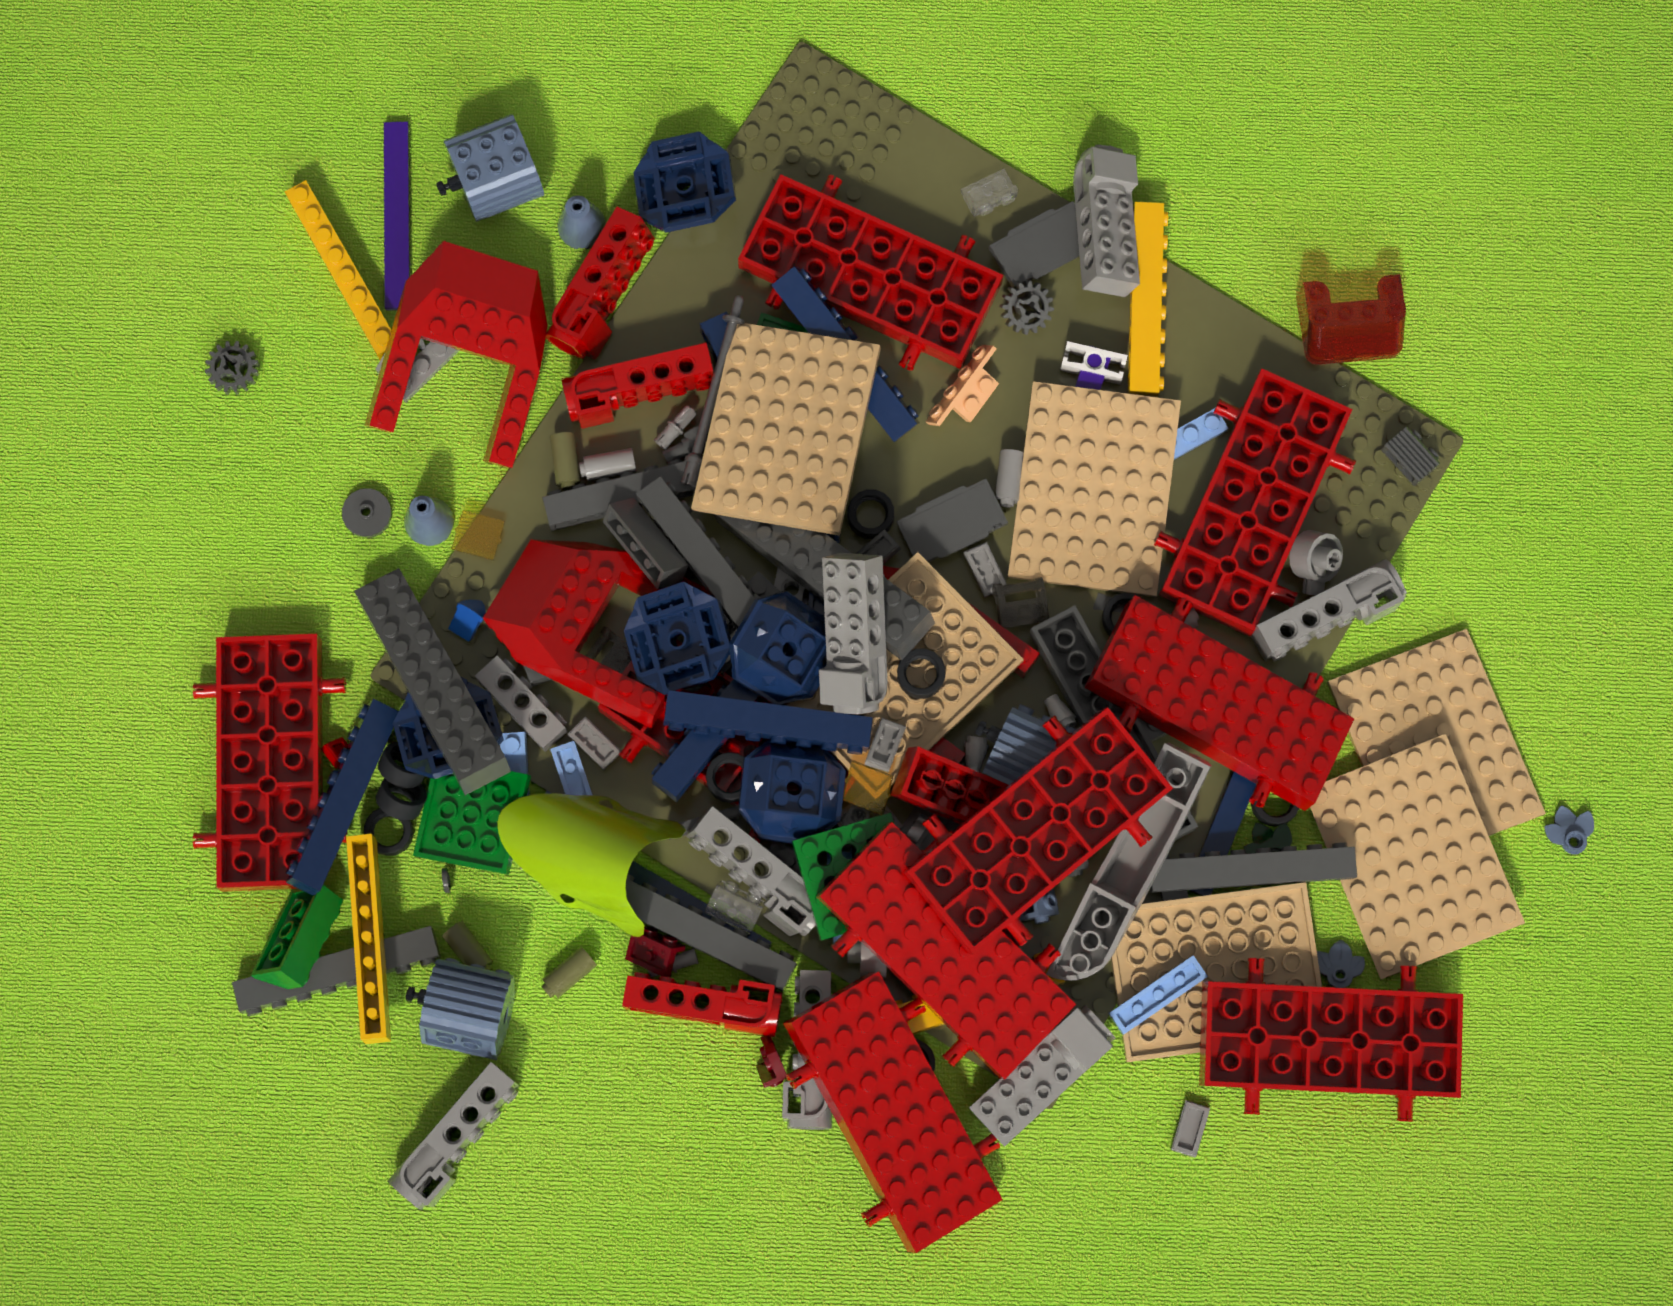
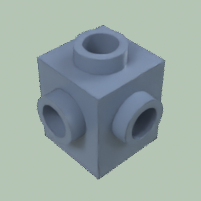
[1020,889,1059,924]

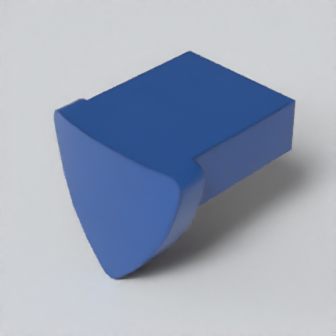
[448,600,486,642]

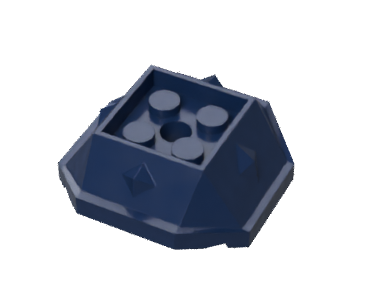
[633,131,736,233]
[624,582,731,695]
[729,591,827,705]
[393,676,504,779]
[738,739,846,843]

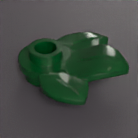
[1244,823,1292,854]

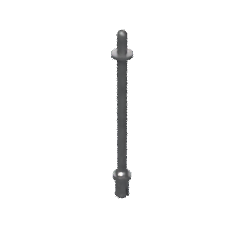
[680,295,745,487]

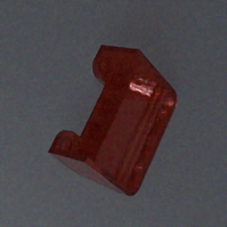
[1296,274,1406,365]

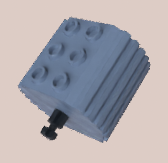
[437,114,544,222]
[975,704,1077,785]
[406,958,515,1060]

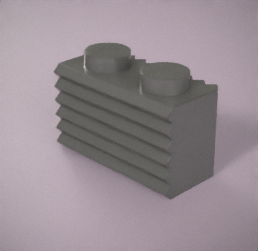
[1382,426,1440,486]

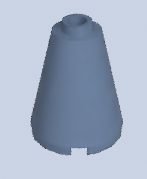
[557,196,606,249]
[404,496,454,546]

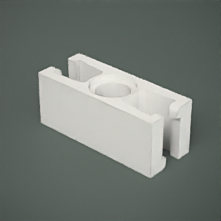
[1060,341,1128,384]

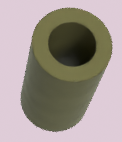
[550,432,581,490]
[442,921,493,971]
[541,946,597,998]

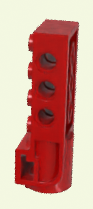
[546,207,655,359]
[561,343,714,429]
[891,746,1009,825]
[622,972,783,1037]

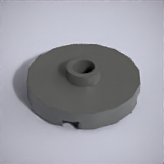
[342,488,392,538]

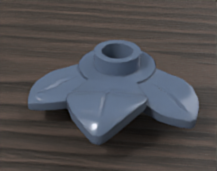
[1544,806,1594,855]
[1317,940,1365,988]

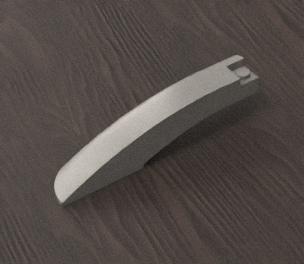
[1046,742,1212,981]

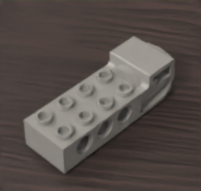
[1073,144,1140,297]
[819,553,888,714]
[1251,559,1407,662]
[686,806,815,936]
[782,970,833,1130]
[969,1005,1116,1147]
[387,1062,519,1210]

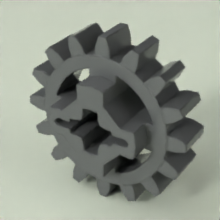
[1000,280,1054,335]
[205,341,260,395]

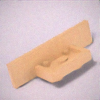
[925,345,999,426]

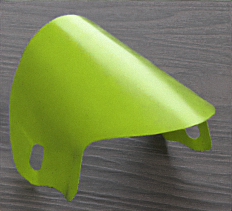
[497,793,686,937]

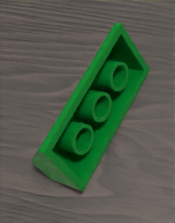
[251,885,344,989]

